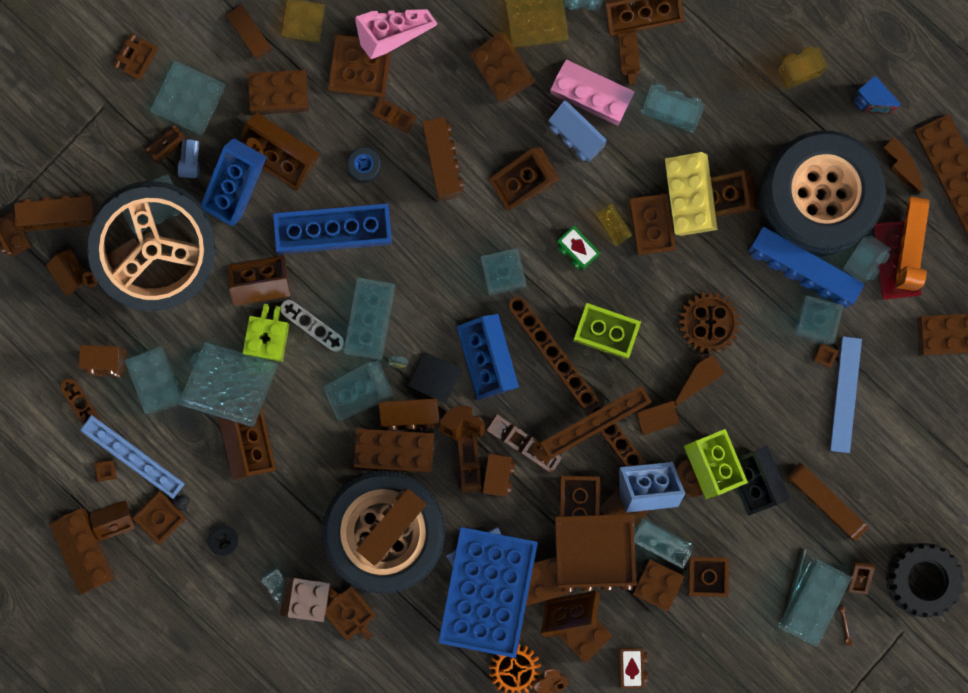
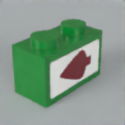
[557,226,600,271]

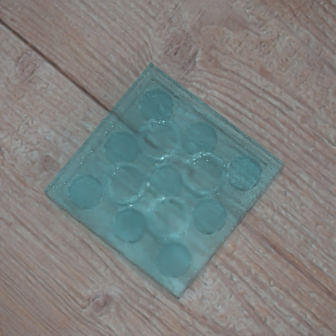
[150,60,227,136]

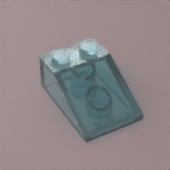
[323,361,395,422]

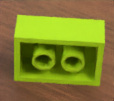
[573,303,641,360]
[684,429,748,500]

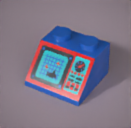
[852,76,901,114]

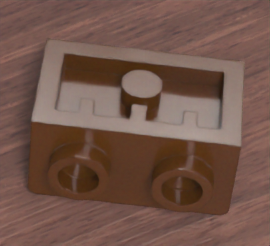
[0,212,32,257]

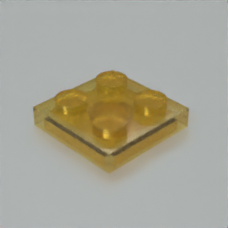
[282,0,325,43]

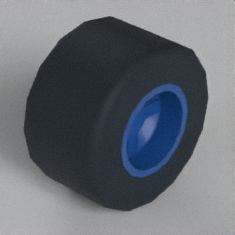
[347,147,381,183]

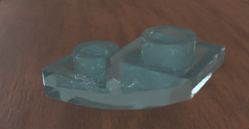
[261,567,285,607]

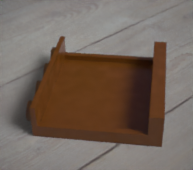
[555,514,637,592]

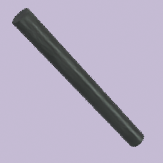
[781,548,808,625]

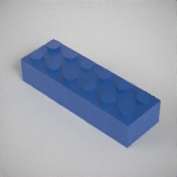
[273,204,392,255]
[747,227,865,309]

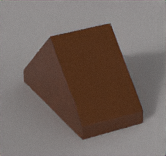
[848,562,875,595]

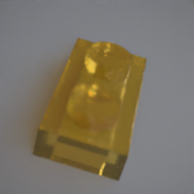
[596,204,633,246]

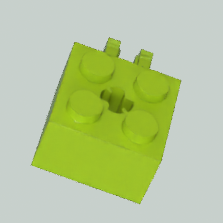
[243,304,289,362]

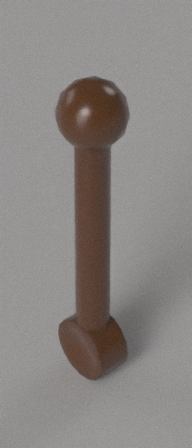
[838,606,853,646]

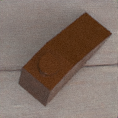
[675,354,726,406]

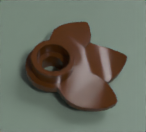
[531,668,568,693]

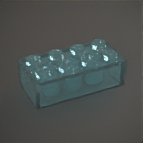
[344,277,396,362]
[778,558,852,647]

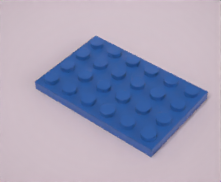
[439,527,538,658]

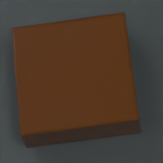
[813,343,839,369]
[94,460,117,482]

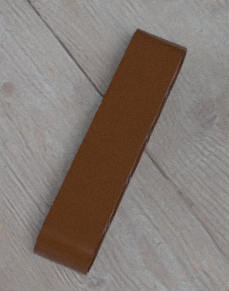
[786,462,868,542]

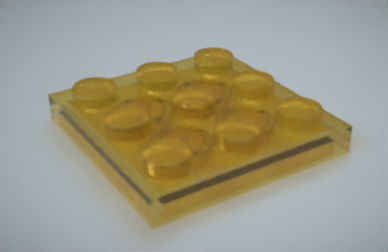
[505,0,569,48]

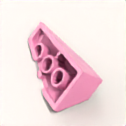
[355,9,437,59]

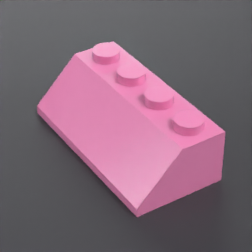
[550,60,635,126]

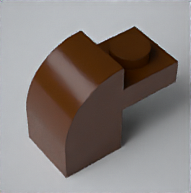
[439,406,485,441]

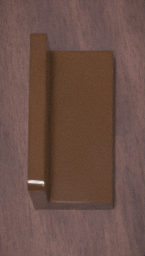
[46,249,86,296]
[636,401,679,435]
[90,501,135,542]

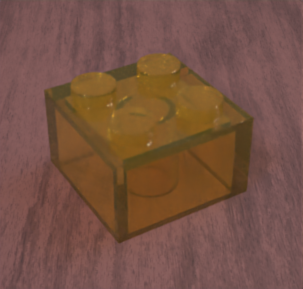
[779,46,828,90]

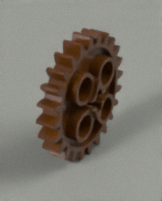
[678,292,741,354]

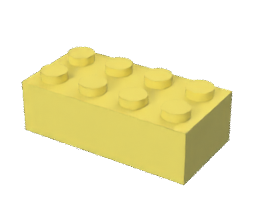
[665,152,718,236]

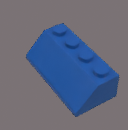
[457,314,519,400]

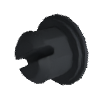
[173,494,190,511]

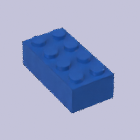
[201,138,267,227]

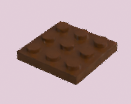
[328,34,391,99]

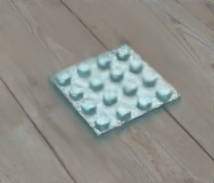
[179,342,278,427]

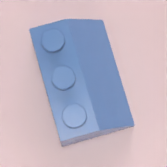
[548,100,607,162]
[619,462,685,512]

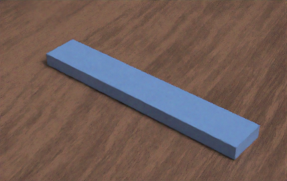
[830,337,862,453]
[80,415,185,499]

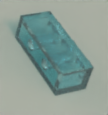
[634,518,693,568]

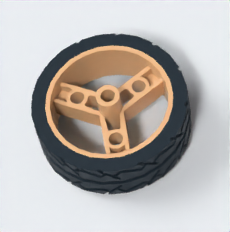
[87,181,216,311]

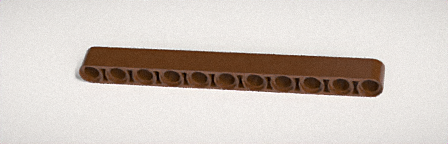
[509,297,641,467]

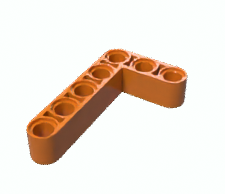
[895,196,929,291]

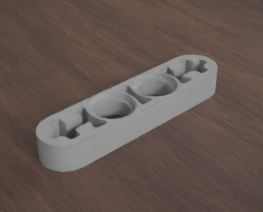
[281,300,344,352]

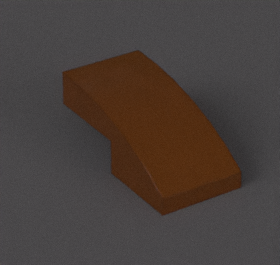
[372,98,416,134]

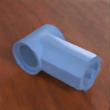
[178,140,199,178]

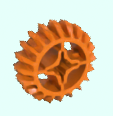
[489,644,541,693]

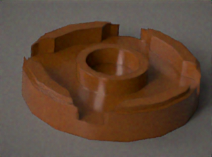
[675,460,703,497]

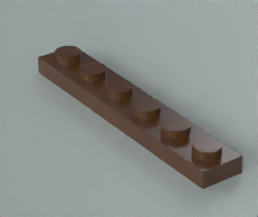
[541,386,652,460]

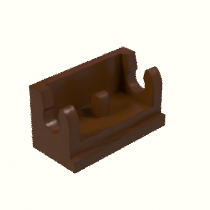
[145,124,187,164]

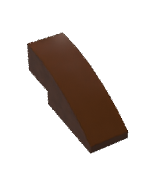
[226,5,272,60]
[881,137,923,195]
[458,430,482,493]

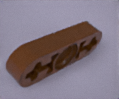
[61,379,100,425]

